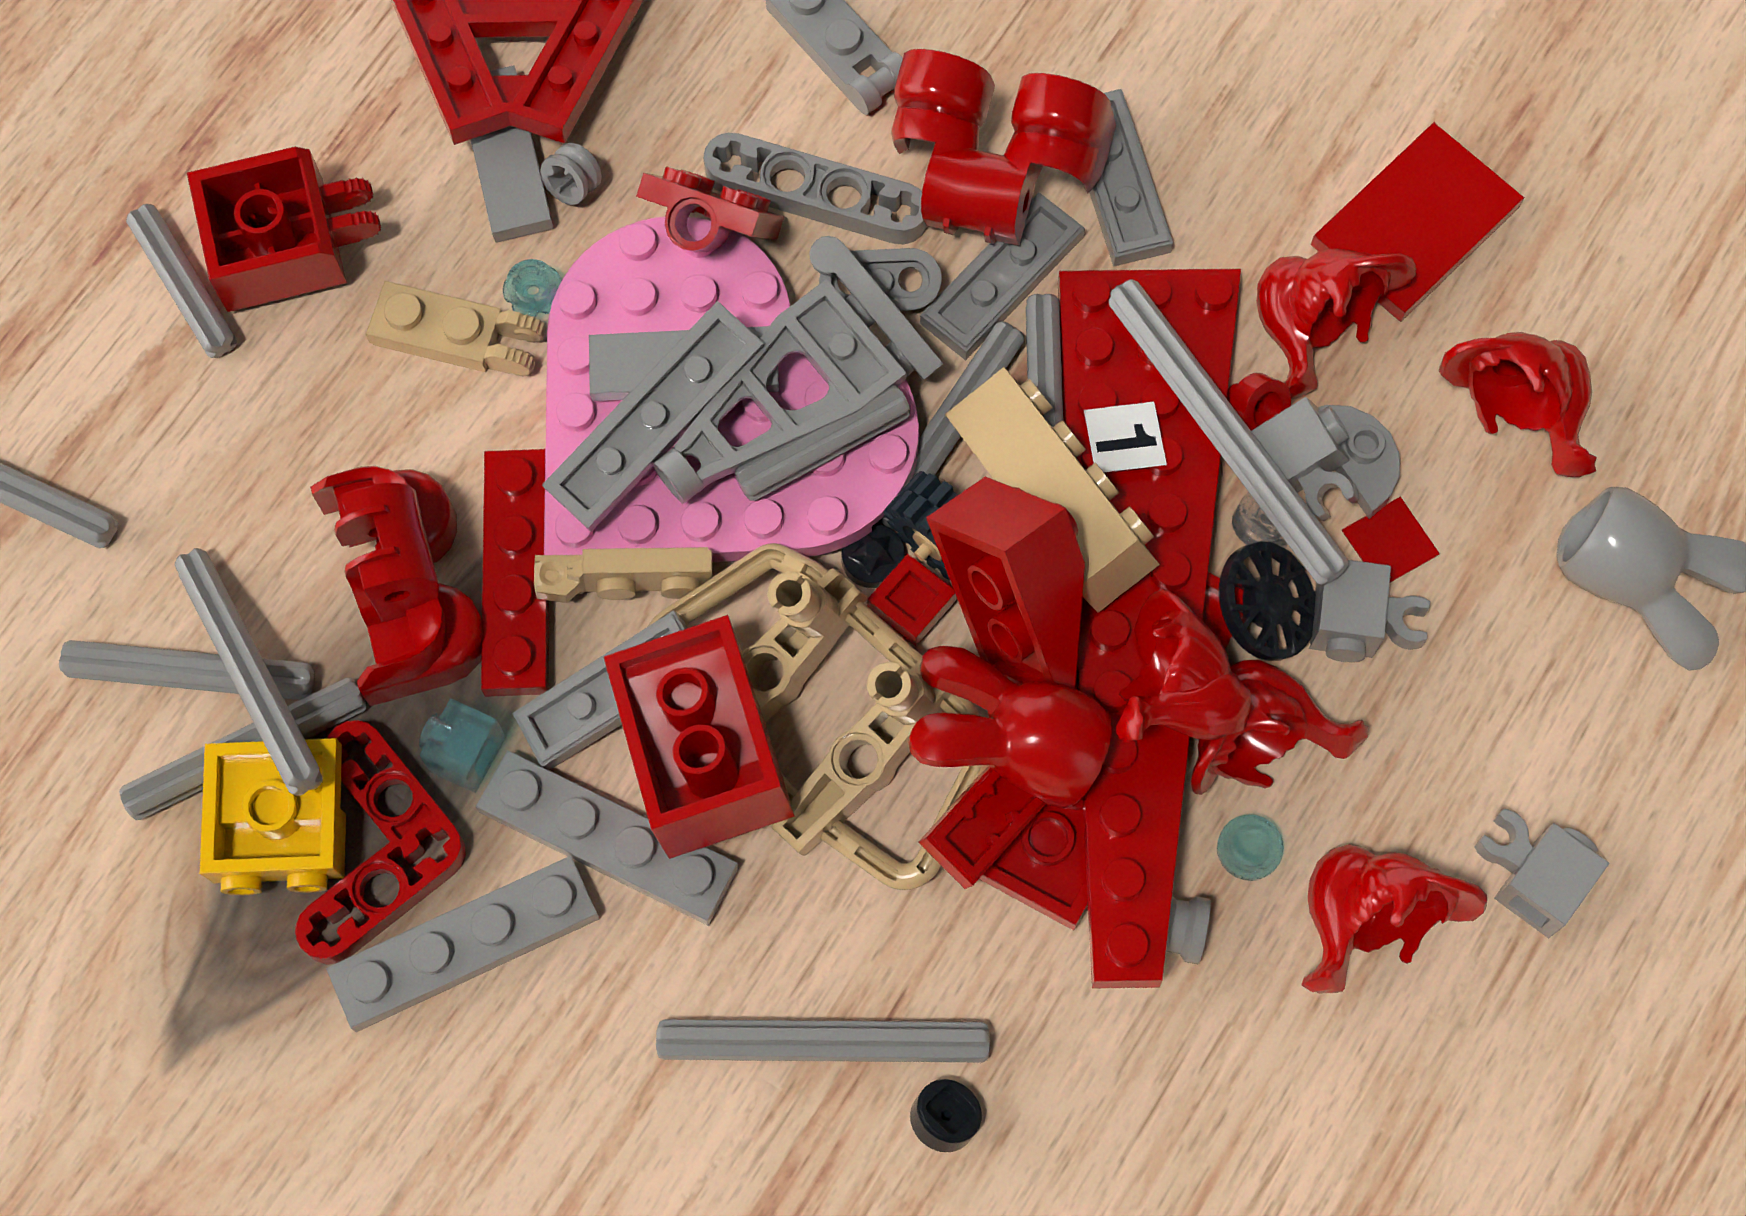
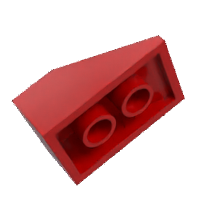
[926,476,1085,689]
[604,615,795,859]

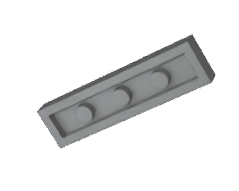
[542,301,764,532]
[476,750,739,926]
[326,856,599,1032]

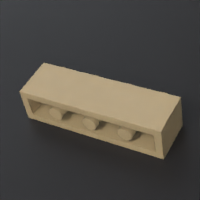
[945,367,1160,613]

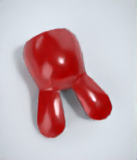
[908,646,1112,809]

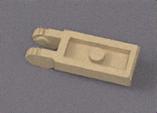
[366,281,547,377]

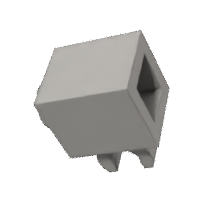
[1251,397,1359,521]
[1309,560,1430,662]
[1474,809,1610,939]

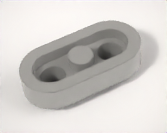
[819,248,942,311]

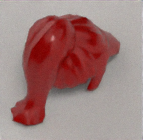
[1256,249,1417,399]
[1439,332,1597,477]
[1116,589,1253,743]
[1191,660,1368,795]
[1301,844,1487,994]

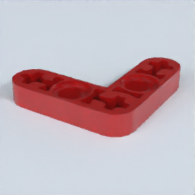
[295,720,466,965]

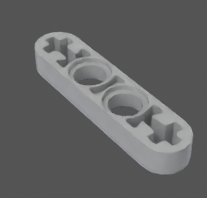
[703,132,927,245]

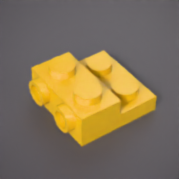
[199,738,346,895]

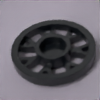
[1219,541,1316,661]

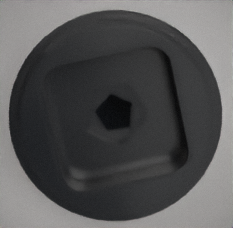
[841,524,904,588]
[910,1079,982,1152]

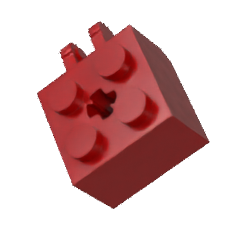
[187,146,381,312]

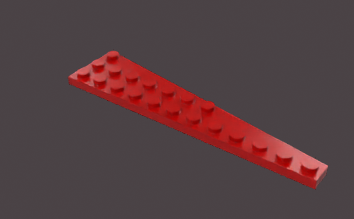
[1057,269,1241,989]

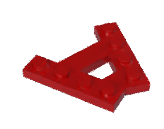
[391,0,644,145]

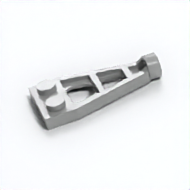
[652,279,907,504]

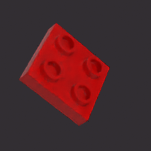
[636,166,784,252]

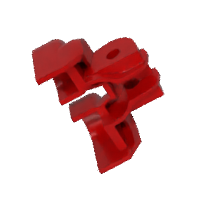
[891,49,1116,246]
[310,466,483,707]

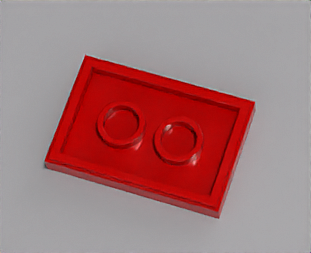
[1311,122,1525,322]

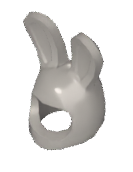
[1556,487,1746,670]

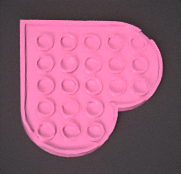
[544,217,920,562]

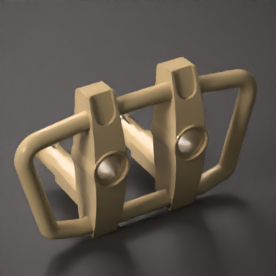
[648,543,989,890]

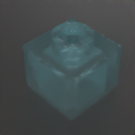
[419,698,506,793]

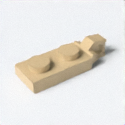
[534,547,712,603]

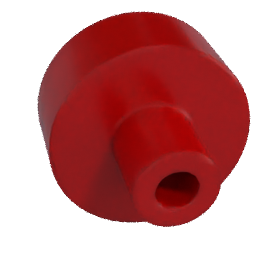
[1227,373,1291,431]

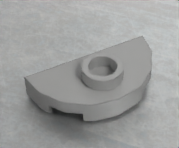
[1318,405,1400,519]

